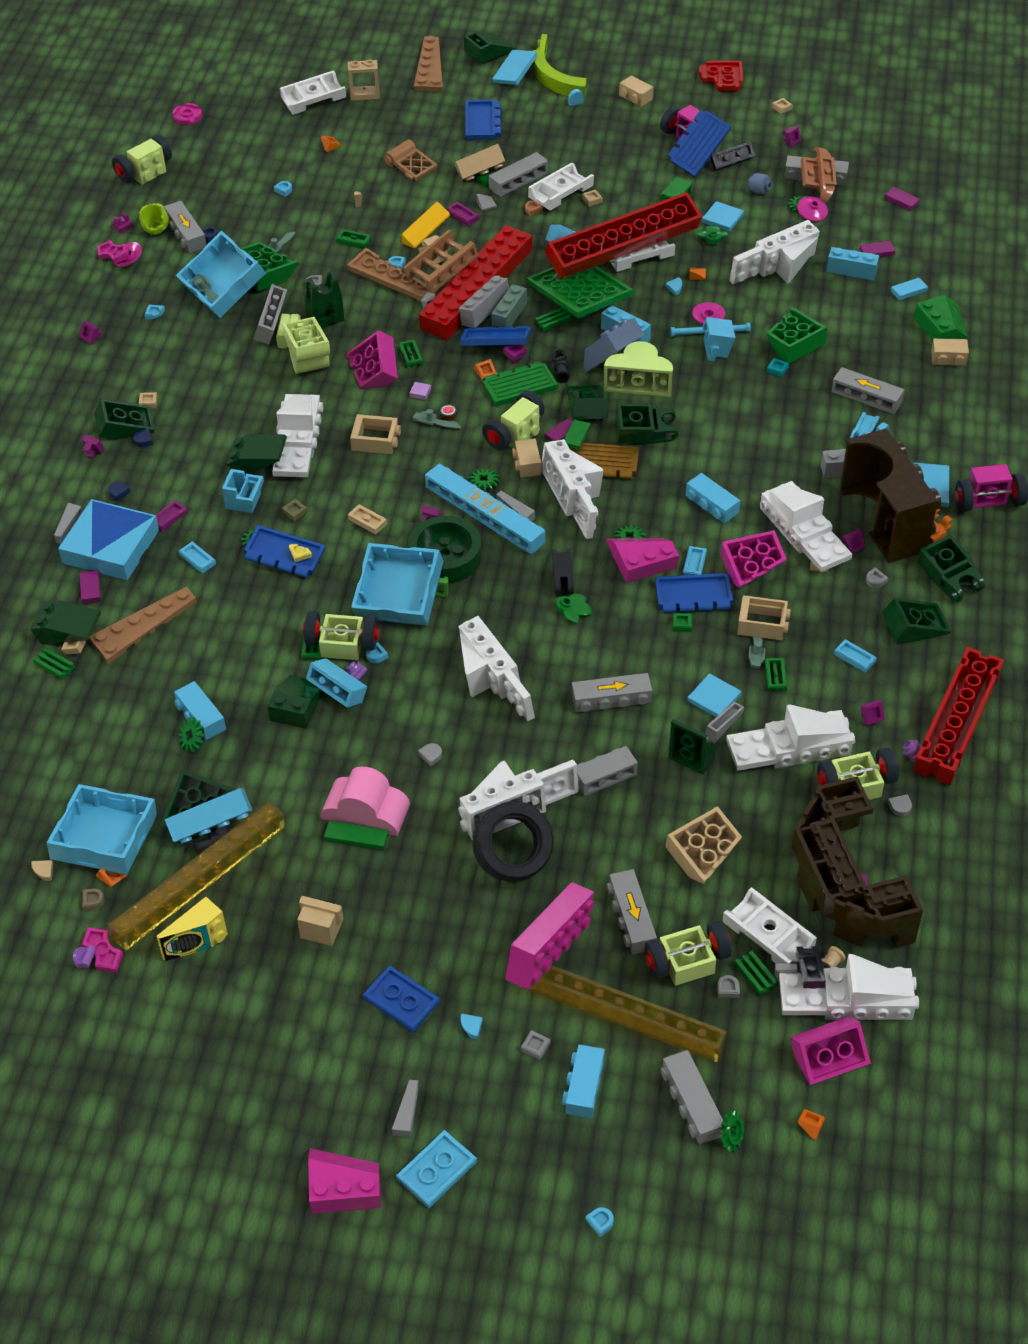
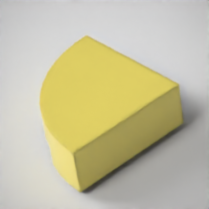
[289,544,312,562]

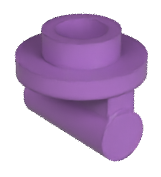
[346,661,367,680]
[903,739,923,763]
[73,945,96,969]

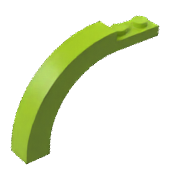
[533,34,587,99]

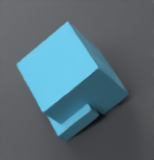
[702,317,736,361]
[222,469,264,513]

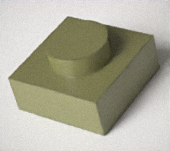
[282,499,308,522]

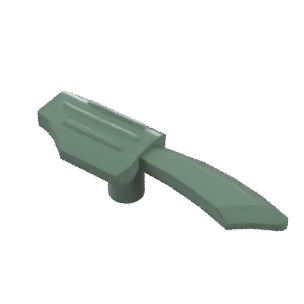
[268,231,295,253]
[193,274,219,302]
[413,409,461,429]
[748,637,766,669]

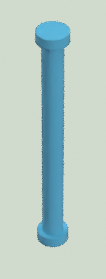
[671,323,751,337]

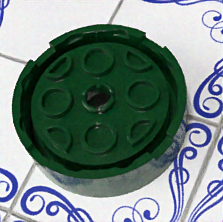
[408,516,482,583]

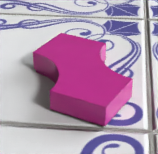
[98,240,129,264]
[82,927,123,973]

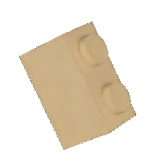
[619,76,653,107]
[931,339,969,366]
[512,438,541,478]

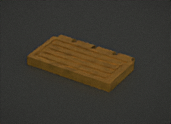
[569,443,639,480]

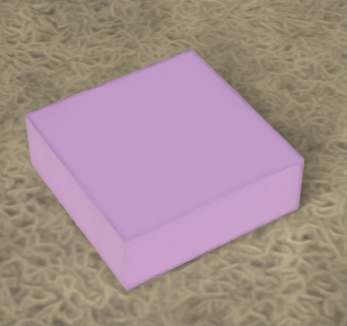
[410,382,431,400]

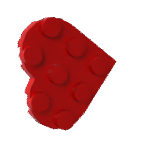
[698,61,743,92]

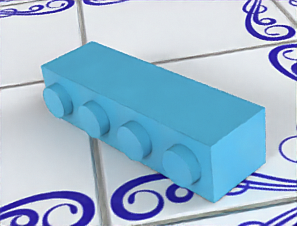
[165,788,253,844]

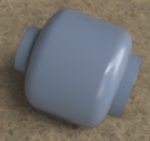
[748,173,772,195]

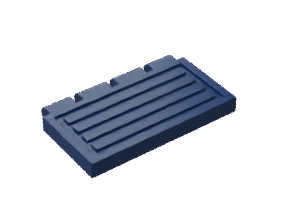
[465,99,501,140]
[668,110,731,178]
[460,326,531,346]
[244,525,325,578]
[655,573,733,613]

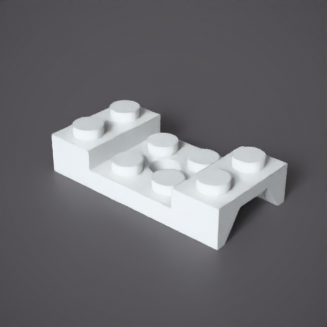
[280,70,346,115]
[528,163,594,210]
[609,240,675,272]
[723,887,817,964]

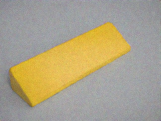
[401,202,450,249]

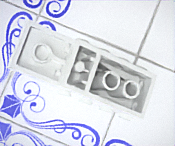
[729,220,820,284]
[272,394,323,477]
[541,439,604,539]
[760,481,852,572]
[458,616,535,721]
[726,705,855,771]
[458,760,579,840]
[779,954,919,1020]

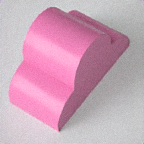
[320,767,410,836]

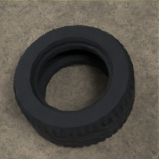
[472,801,554,882]

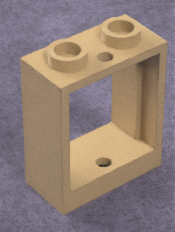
[348,60,380,101]
[350,414,401,454]
[737,595,791,640]

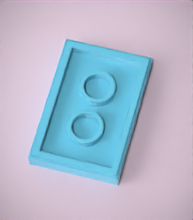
[492,50,538,85]
[914,463,949,507]
[396,1130,477,1208]

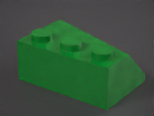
[240,242,299,291]
[914,295,968,341]
[767,307,827,364]

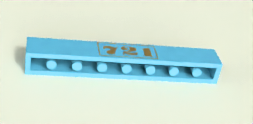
[425,463,545,554]

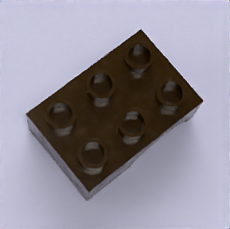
[840,428,941,563]

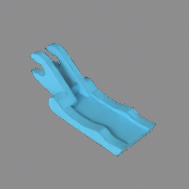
[850,412,879,438]

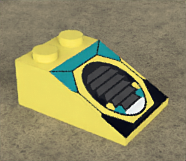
[157,897,228,961]

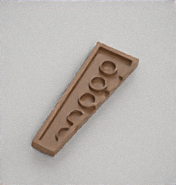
[414,36,443,92]
[347,248,435,301]
[89,587,197,664]

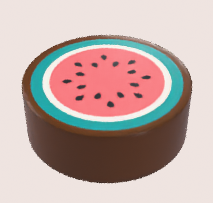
[440,404,457,420]

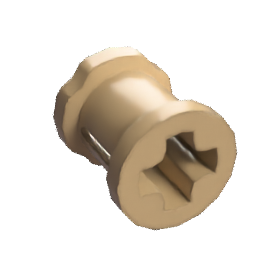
[821,946,845,971]

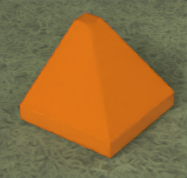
[321,136,341,152]
[689,268,706,281]
[474,359,497,380]
[95,869,127,888]
[798,1109,825,1140]

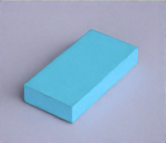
[891,278,928,300]
[178,541,216,574]
[683,546,707,575]
[834,639,877,673]

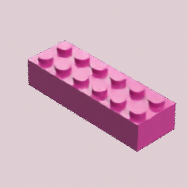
[505,882,595,990]

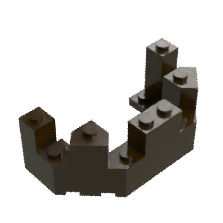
[792,776,923,948]

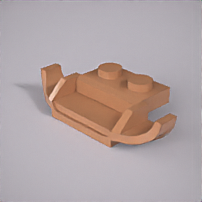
[801,147,837,204]

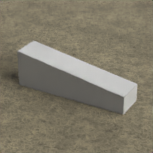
[496,491,535,522]
[54,503,82,544]
[705,701,744,743]
[392,1080,419,1138]

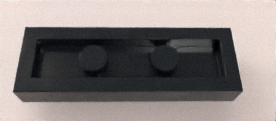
[710,141,755,170]

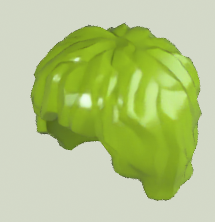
[139,203,169,235]

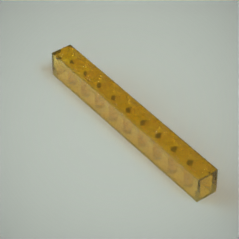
[108,801,285,950]
[515,965,727,1062]

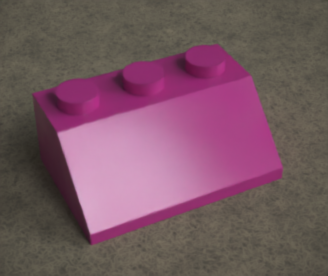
[790,1016,871,1085]

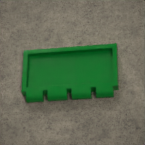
[483,361,558,407]

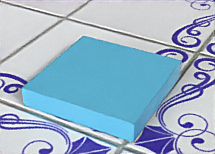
[702,201,744,232]
[687,673,742,717]

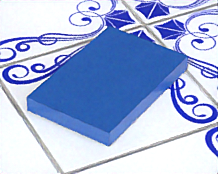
[362,965,440,1033]

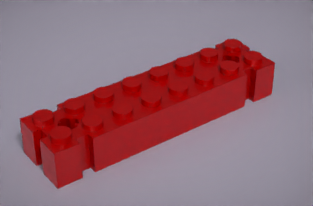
[913,647,1004,786]

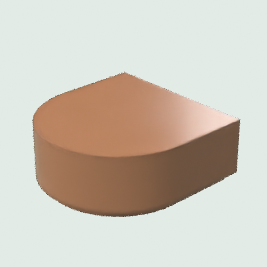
[525,200,543,216]

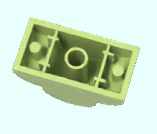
[282,317,330,374]
[604,341,673,397]

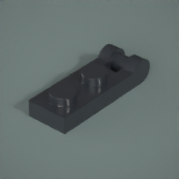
[796,946,826,989]

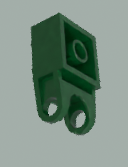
[304,271,345,329]
[615,403,678,444]
[918,534,985,602]

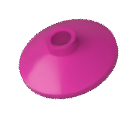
[797,196,828,222]
[115,242,142,267]
[692,302,725,324]

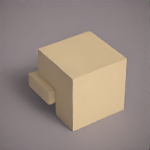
[297,896,344,946]

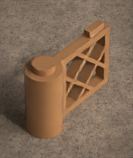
[384,139,438,181]

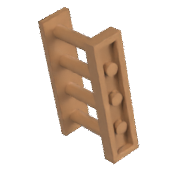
[403,230,478,293]

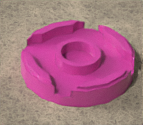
[173,103,203,125]

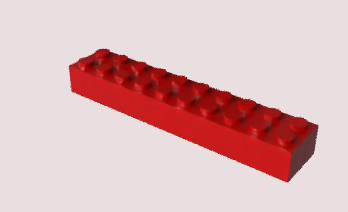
[545,192,703,279]
[419,225,533,340]

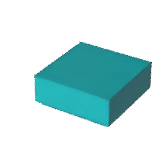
[766,358,789,378]

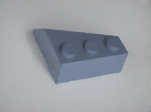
[583,318,645,373]

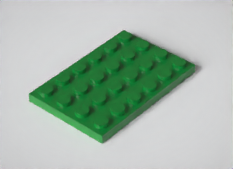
[527,266,633,318]

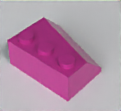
[345,330,398,389]
[720,530,787,588]
[606,538,679,583]
[308,1148,381,1214]

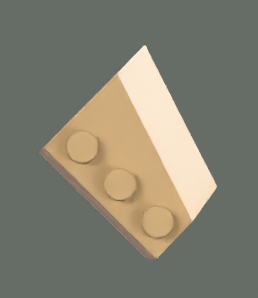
[455,144,505,182]
[665,806,742,884]

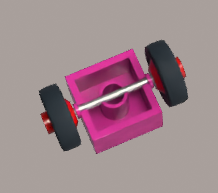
[660,105,700,139]
[955,464,1028,512]

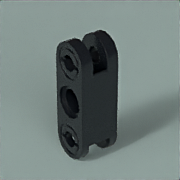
[552,549,574,595]

